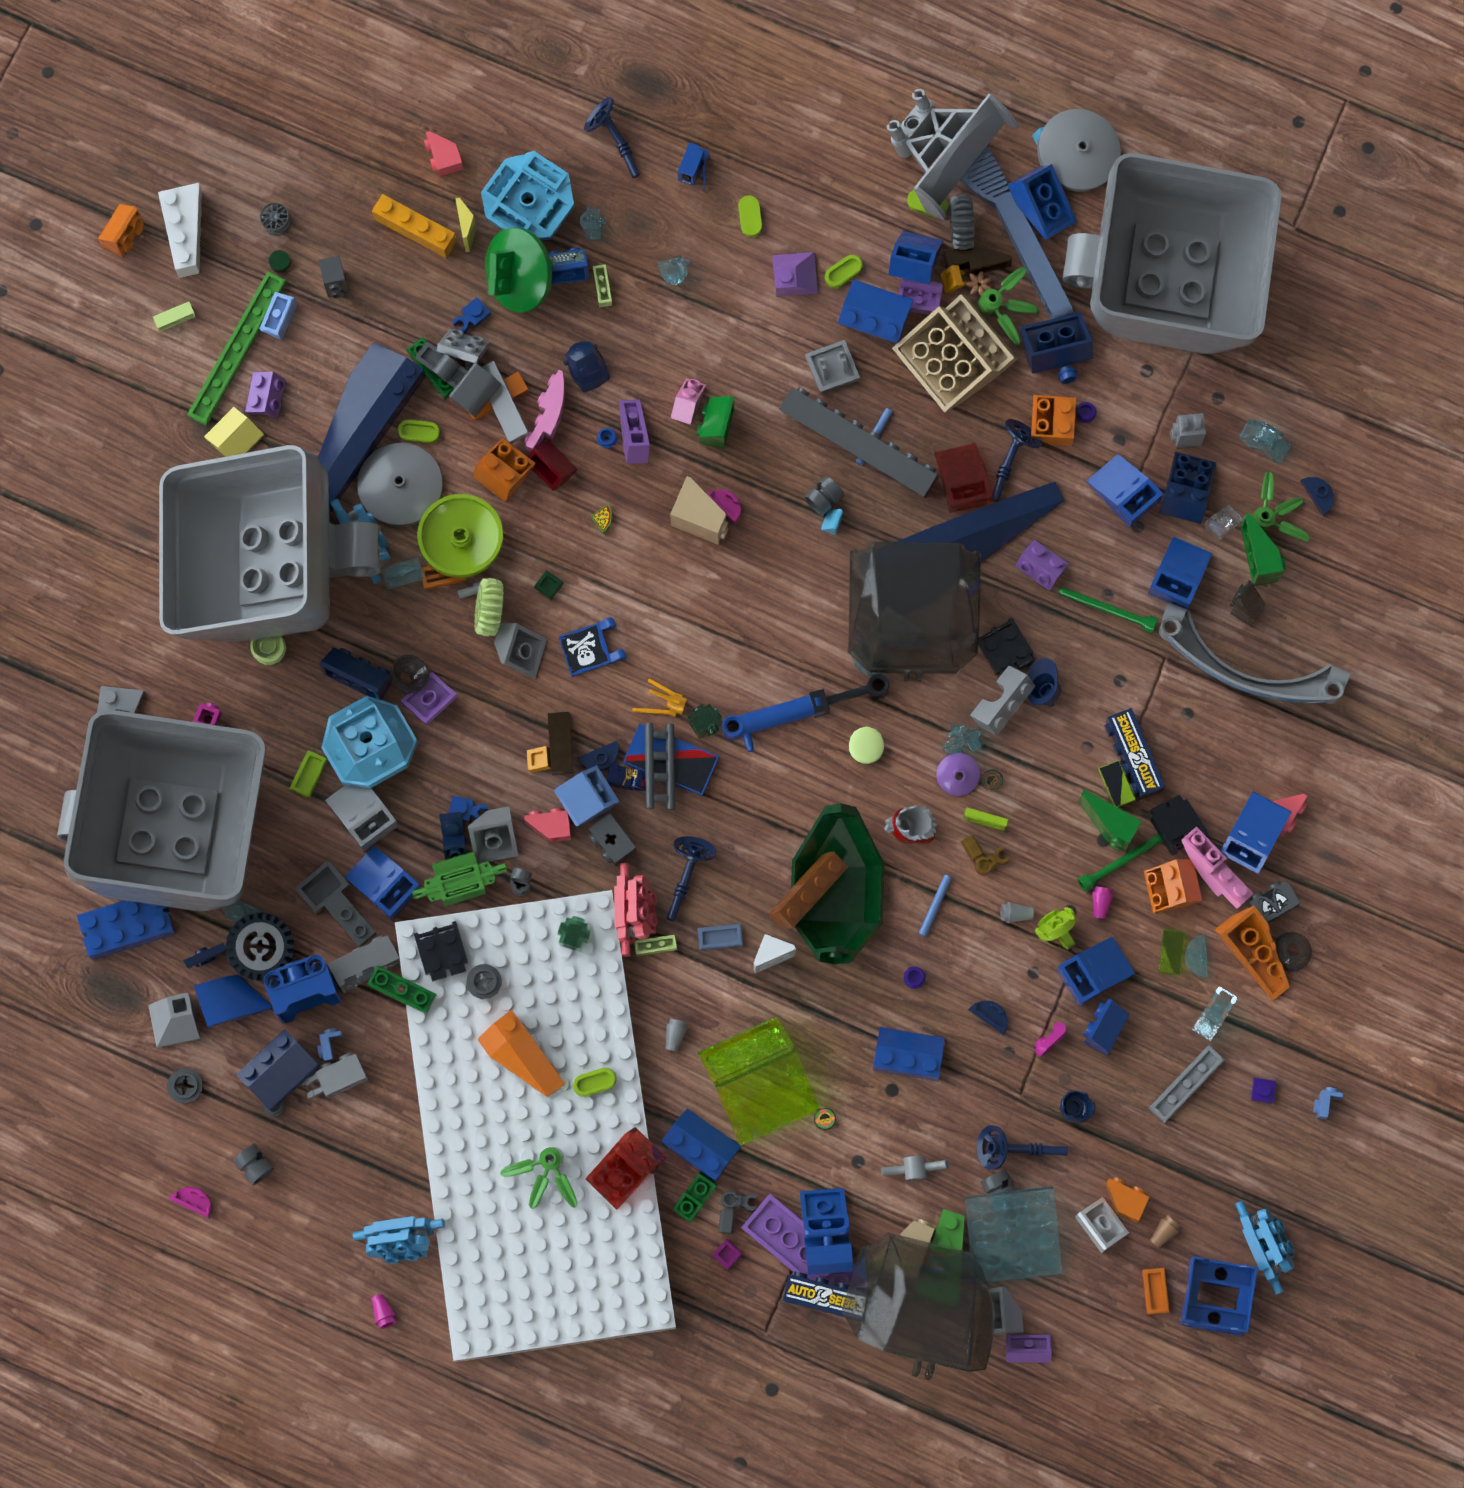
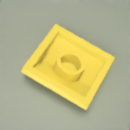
[455,198,476,252]
[204,407,265,457]

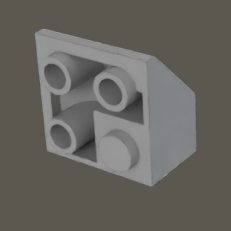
[148,993,200,1048]

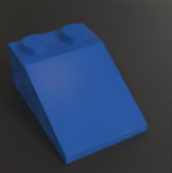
[1008,164,1077,239]

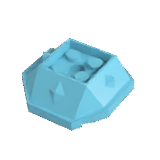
[481,151,574,241]
[321,696,418,789]

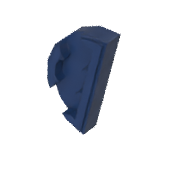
[1300,477,1334,517]
[577,741,619,771]
[183,943,226,969]
[968,1001,1008,1036]

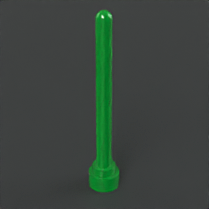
[1058,587,1158,634]
[1077,834,1162,894]

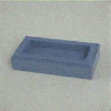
[697,924,743,951]

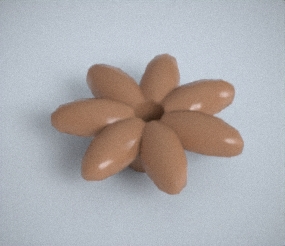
[965,271,992,297]

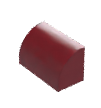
[528,440,578,491]

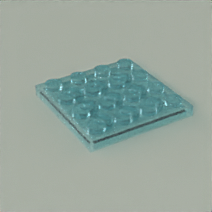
[964,1186,1063,1284]

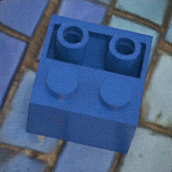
[1083,998,1130,1055]

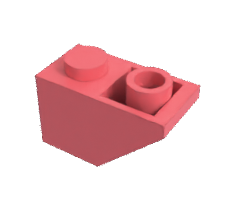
[424,131,463,177]
[1273,794,1307,836]
[524,808,571,843]

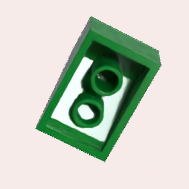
[1240,513,1286,586]
[1078,790,1142,851]

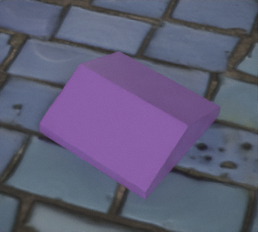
[401,672,458,725]

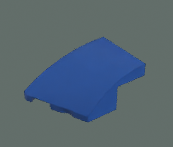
[194,974,272,1028]

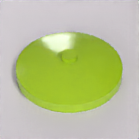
[417,494,503,578]

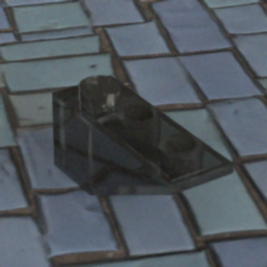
[1230,580,1266,627]

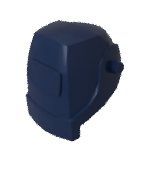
[563,342,610,392]

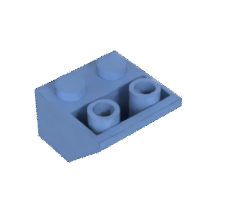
[554,765,620,827]

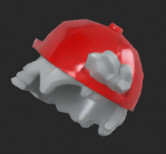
[884,805,937,844]

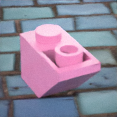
[671,378,706,425]

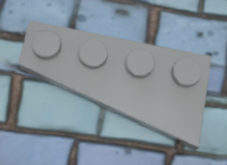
[97,686,145,713]

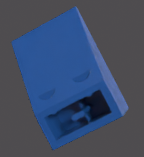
[888,231,944,284]
[1086,454,1163,528]
[1148,536,1213,610]
[1221,791,1292,874]
[344,846,421,921]
[1056,936,1136,1007]

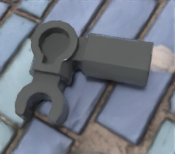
[718,1191,757,1234]

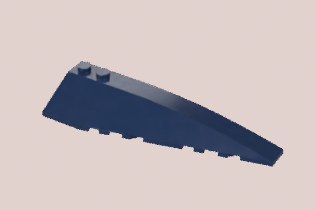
[318,342,426,514]
[860,481,1064,614]

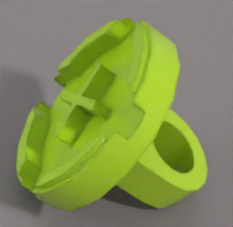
[1035,907,1077,950]

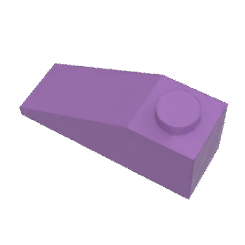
[619,399,650,464]

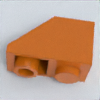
[1105,1177,1149,1223]

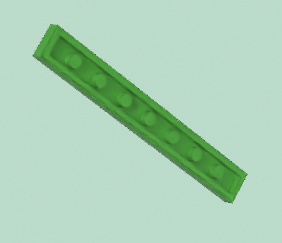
[187,271,287,426]

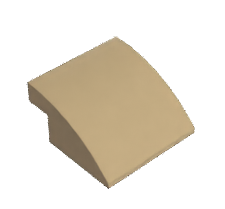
[892,294,1018,413]

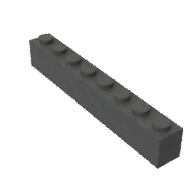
[779,387,939,498]

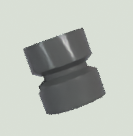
[804,476,844,516]
[233,1144,275,1186]
[980,1169,1020,1210]

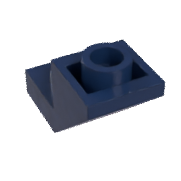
[440,812,467,860]

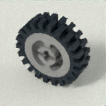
[226,912,295,981]

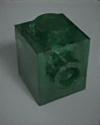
[687,703,722,739]
[558,916,591,952]

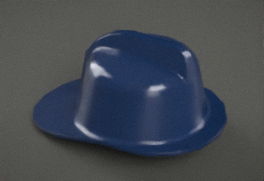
[1028,658,1062,707]

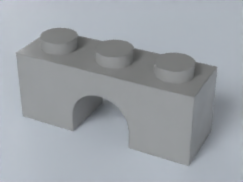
[970,666,1035,736]

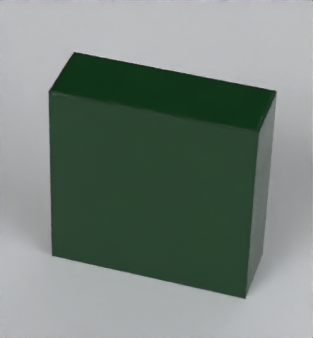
[534,570,564,600]

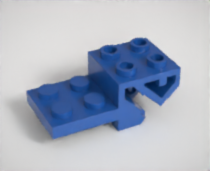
[800,1188,853,1275]

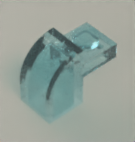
[1239,419,1291,463]
[1192,986,1238,1041]

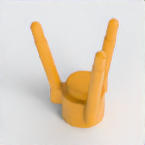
[632,678,687,717]

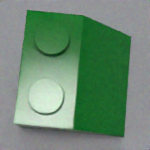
[696,396,735,449]

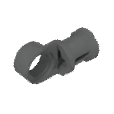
[510,868,532,897]

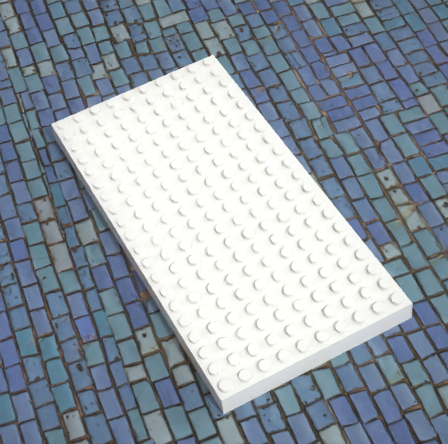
[395,890,676,1362]

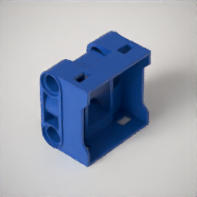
[264,955,343,1024]
[1180,1256,1258,1336]

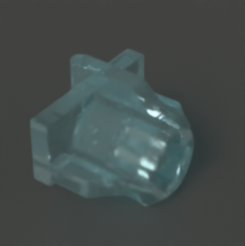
[580,206,606,241]
[658,256,691,285]

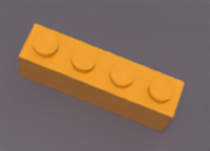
[372,194,457,258]

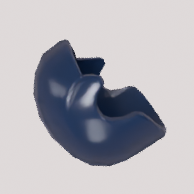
[1060,1090,1095,1124]

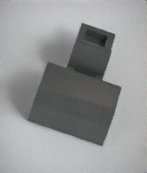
[415,341,502,418]
[295,860,376,947]

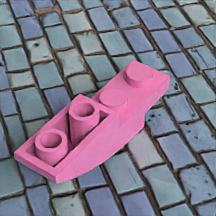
[524,370,565,453]
[1182,826,1254,909]

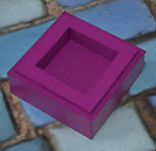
[712,1239,743,1271]

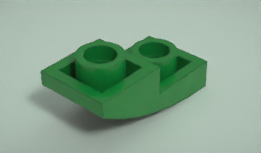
[672,1172,718,1222]

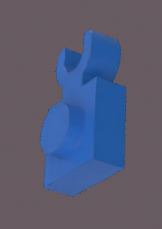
[452,297,491,333]
[449,796,488,822]

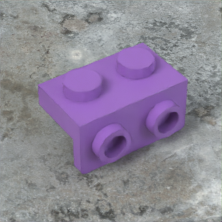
[899,278,943,315]
[245,372,286,418]
[1015,540,1069,590]

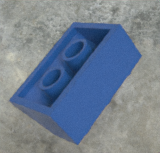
[838,280,914,343]
[873,1027,945,1082]
[661,1108,741,1183]

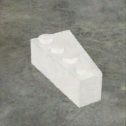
[158,183,203,278]

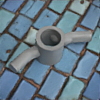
[881,1156,949,1181]

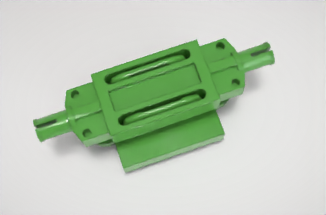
[412,851,507,907]

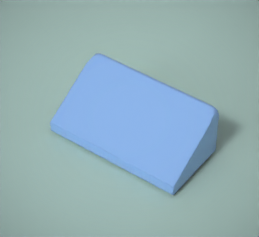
[259,292,298,340]

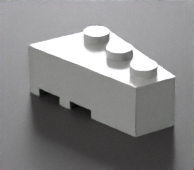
[327,935,400,993]

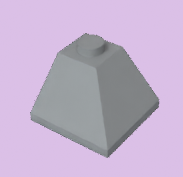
[494,623,547,679]
[468,806,518,864]
[969,1287,1024,1337]

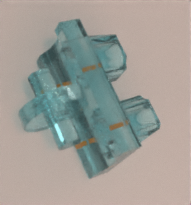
[381,557,425,589]
[941,723,983,755]

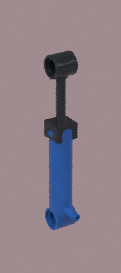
[722,673,889,752]

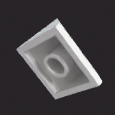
[754,934,796,974]
[1075,1197,1129,1253]

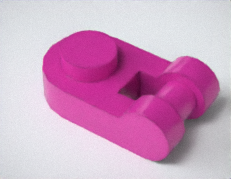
[1034,1022,1066,1058]

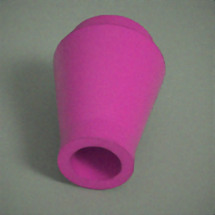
[1092,886,1114,919]
[371,1294,397,1329]

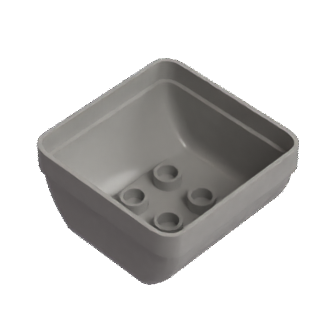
[1063,153,1281,354]
[159,445,381,643]
[57,710,265,912]

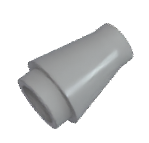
[1000,902,1034,924]
[665,1018,688,1052]

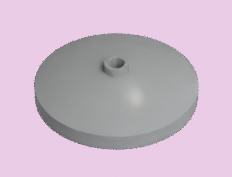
[1037,109,1121,192]
[357,443,443,527]

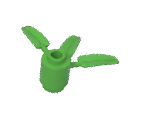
[978,267,1039,345]
[1252,471,1310,542]
[500,1147,578,1209]

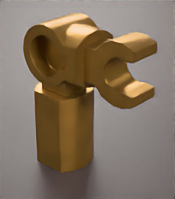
[960,835,1010,876]

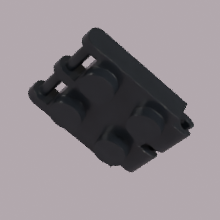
[974,617,1034,675]
[1150,795,1209,855]
[414,921,468,982]

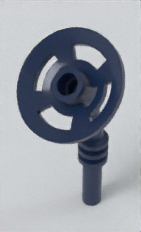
[584,97,640,178]
[991,419,1042,502]
[666,836,716,921]
[976,1125,1068,1170]

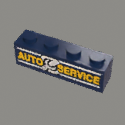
[1104,708,1165,800]
[782,1271,876,1324]

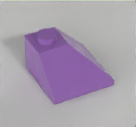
[772,252,818,297]

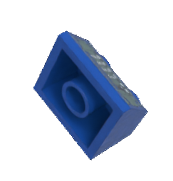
[548,248,589,285]

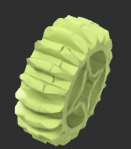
[474,578,504,637]

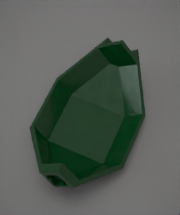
[791,803,885,965]

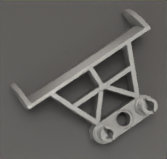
[887,89,1019,220]

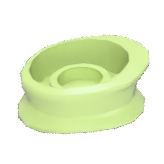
[250,636,286,665]
[849,726,884,764]

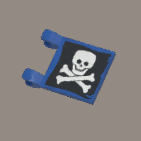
[558,617,627,677]

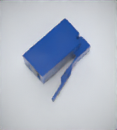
[678,142,709,191]

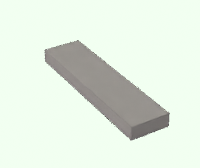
[481,361,529,444]
[1148,1045,1225,1124]

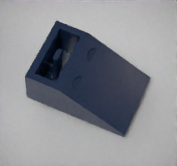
[1159,452,1217,524]

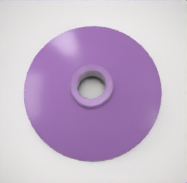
[936,753,980,796]

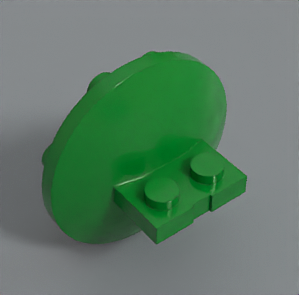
[485,227,553,313]

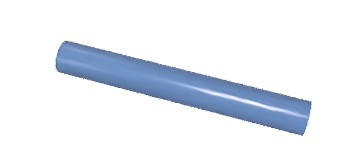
[855,408,893,466]
[918,875,952,937]

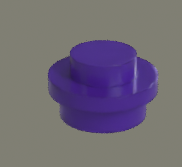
[1075,402,1097,423]
[903,967,925,989]

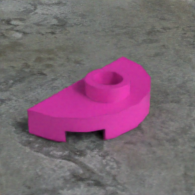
[707,490,741,525]
[169,1187,212,1219]

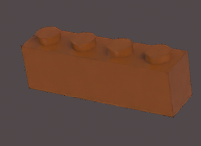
[768,851,848,930]

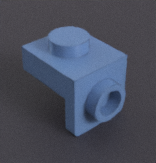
[317,1028,344,1063]
[1313,1087,1344,1120]

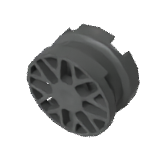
[260,202,291,235]

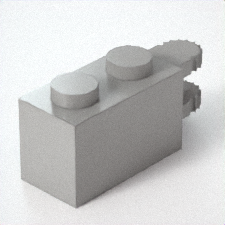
[1170,413,1206,448]
[301,1053,368,1099]

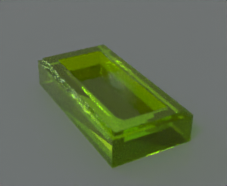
[1158,929,1185,976]

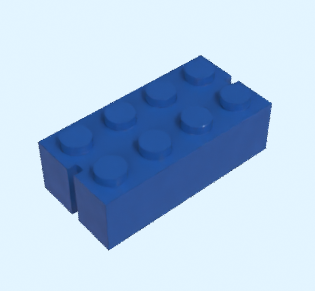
[77,901,176,960]

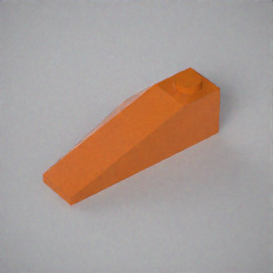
[1214,906,1290,1001]
[477,1010,565,1097]

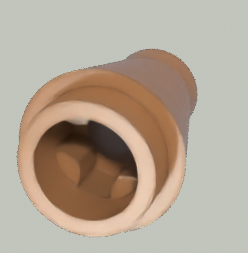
[1150,1215,1181,1249]

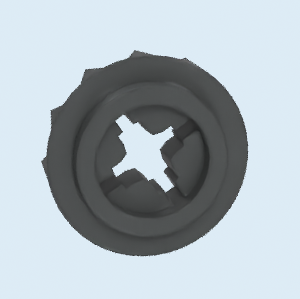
[466,964,502,999]
[167,1068,203,1104]

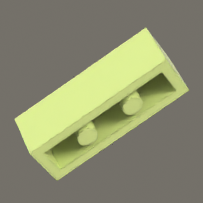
[593,264,612,308]
[153,302,196,332]
[634,935,677,956]

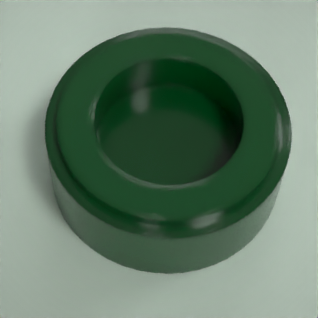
[269,250,291,273]

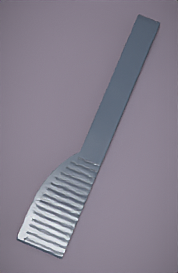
[943,125,1074,319]

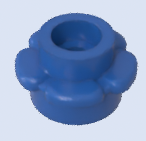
[1058,366,1078,384]
[596,428,618,449]

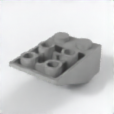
[325,785,398,852]

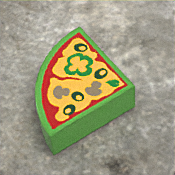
[591,504,612,534]

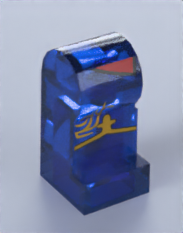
[607,763,646,791]

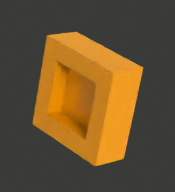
[527,746,551,773]

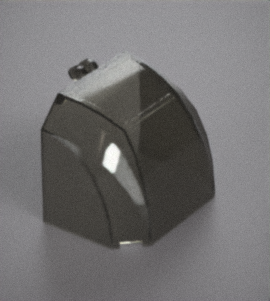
[848,542,980,682]
[842,1232,995,1380]

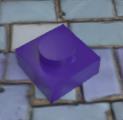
[1251,1078,1276,1104]

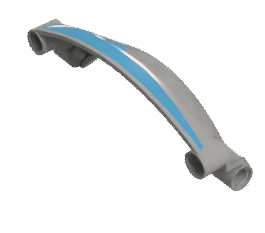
[1159,602,1351,704]

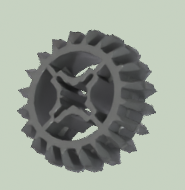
[950,194,974,250]

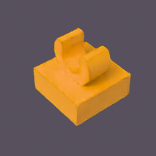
[940,265,967,293]

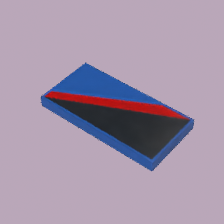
[623,724,719,797]

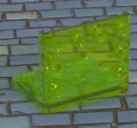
[697,1017,820,1146]

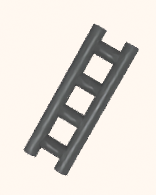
[645,723,675,810]

